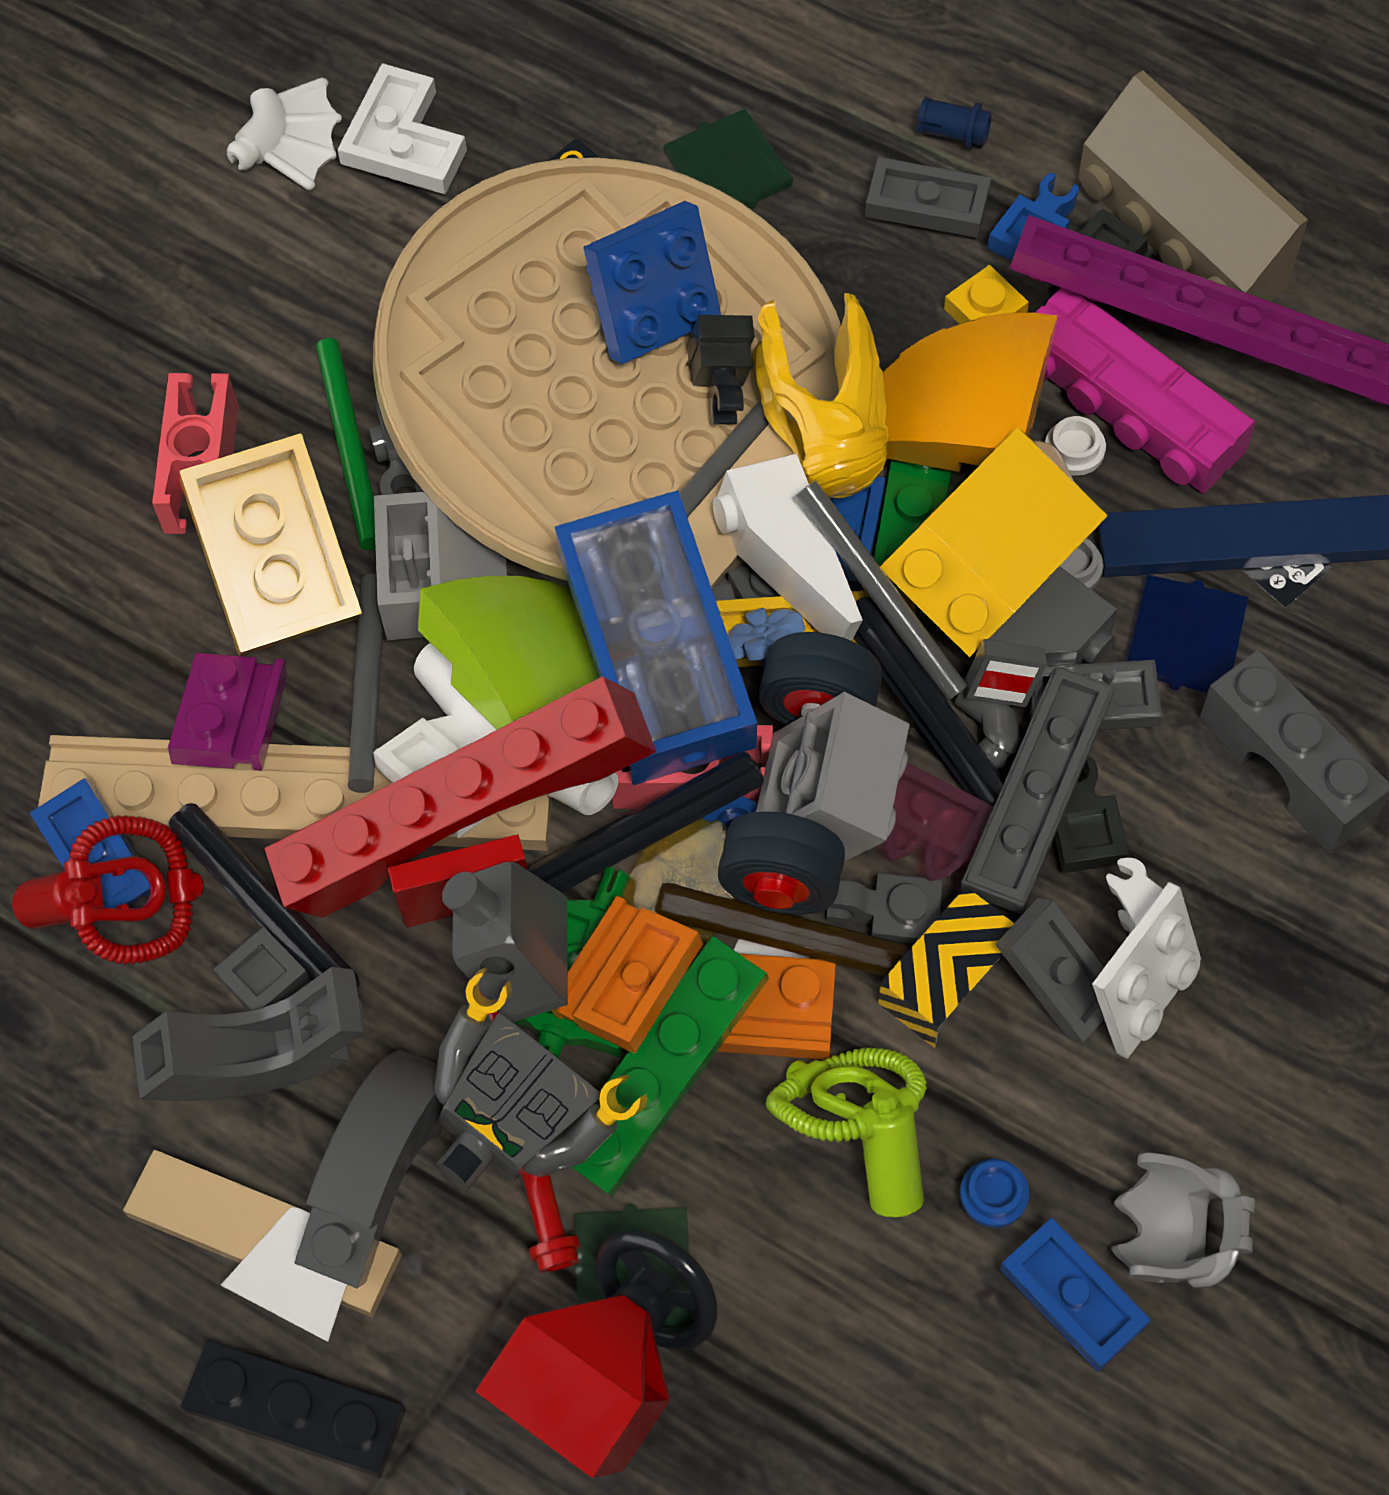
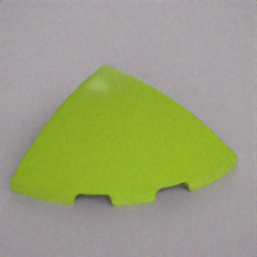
[418,575,599,730]

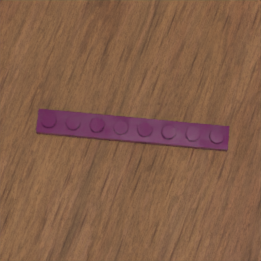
[1009,215,1389,405]

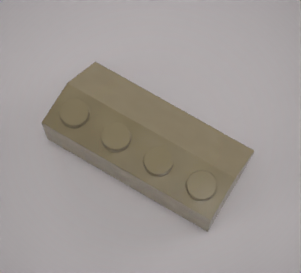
[1078,70,1308,302]

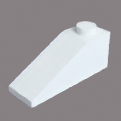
[713,454,862,641]

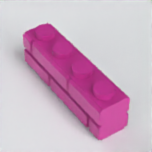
[1035,288,1256,494]

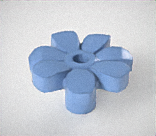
[727,608,805,670]

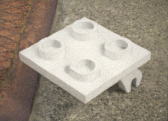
[1092,858,1201,1059]

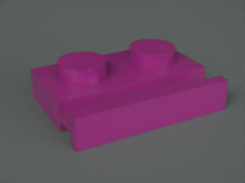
[168,653,287,771]

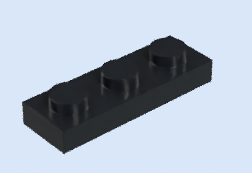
[180,1340,406,1478]

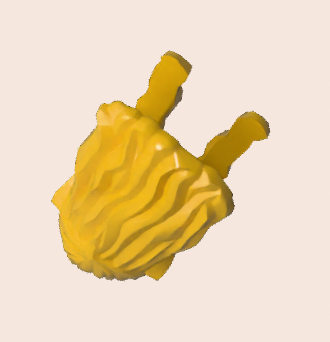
[752,293,889,499]

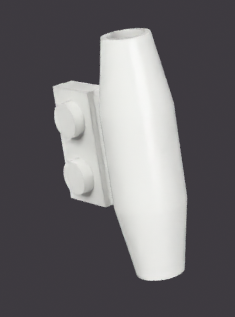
[373,643,618,839]

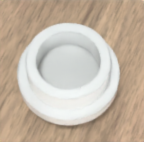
[1045,416,1106,476]

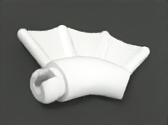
[227,78,342,190]

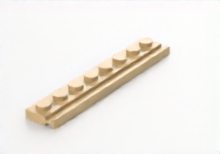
[38,735,552,851]

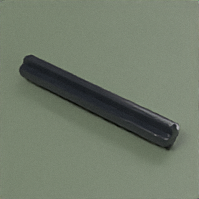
[854,596,1005,814]
[528,752,764,892]
[169,803,360,988]

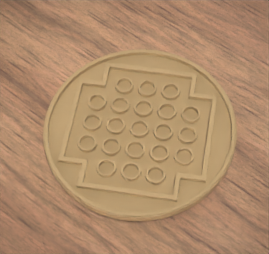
[373,158,841,581]

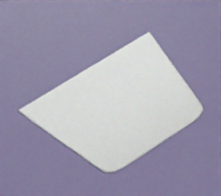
[221,1208,346,1342]

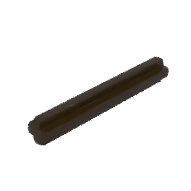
[655,883,911,977]

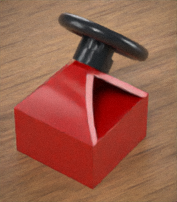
[475,1229,718,1478]

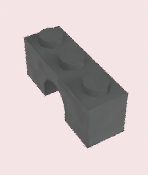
[1199,650,1389,855]

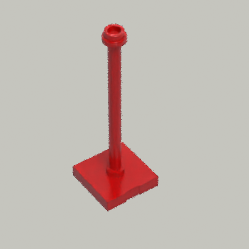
[388,834,581,1273]

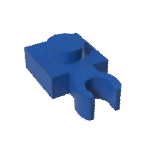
[988,173,1079,261]

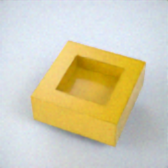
[944,264,1029,324]

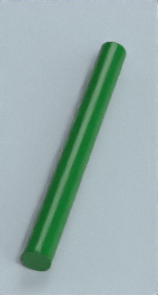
[316,338,376,550]

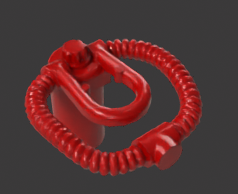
[12,815,203,965]

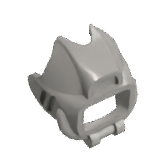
[1111,1153,1255,1288]

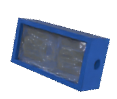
[554,490,757,786]

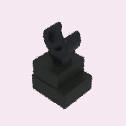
[687,315,755,425]

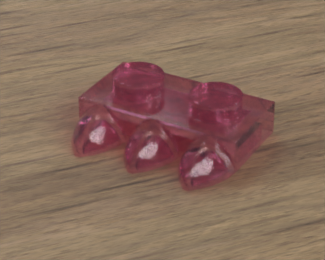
[885,763,994,881]

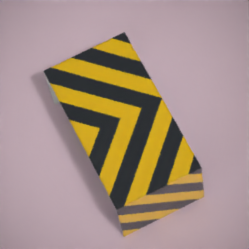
[878,886,1014,1048]

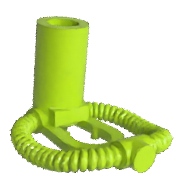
[766,1047,927,1217]

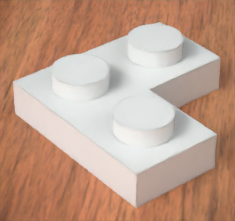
[337,63,467,194]

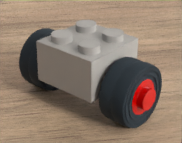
[718,632,909,915]

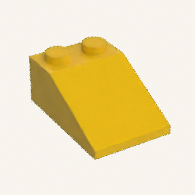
[880,427,1108,657]

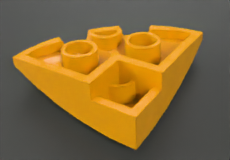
[883,313,1058,472]

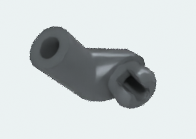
[955,689,1022,769]

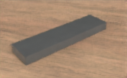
[961,665,1115,915]

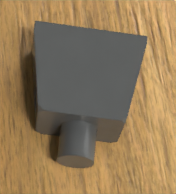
[442,862,568,1022]

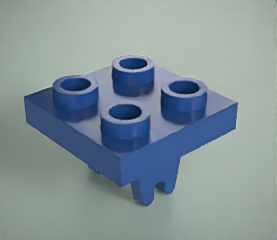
[583,201,721,364]

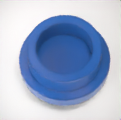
[960,1159,1029,1228]

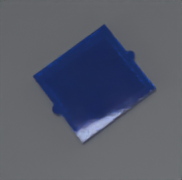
[1128,575,1248,692]

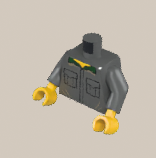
[434,968,647,1191]

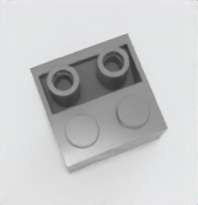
[374,492,508,640]

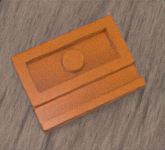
[551,896,703,1054]
[717,954,836,1060]

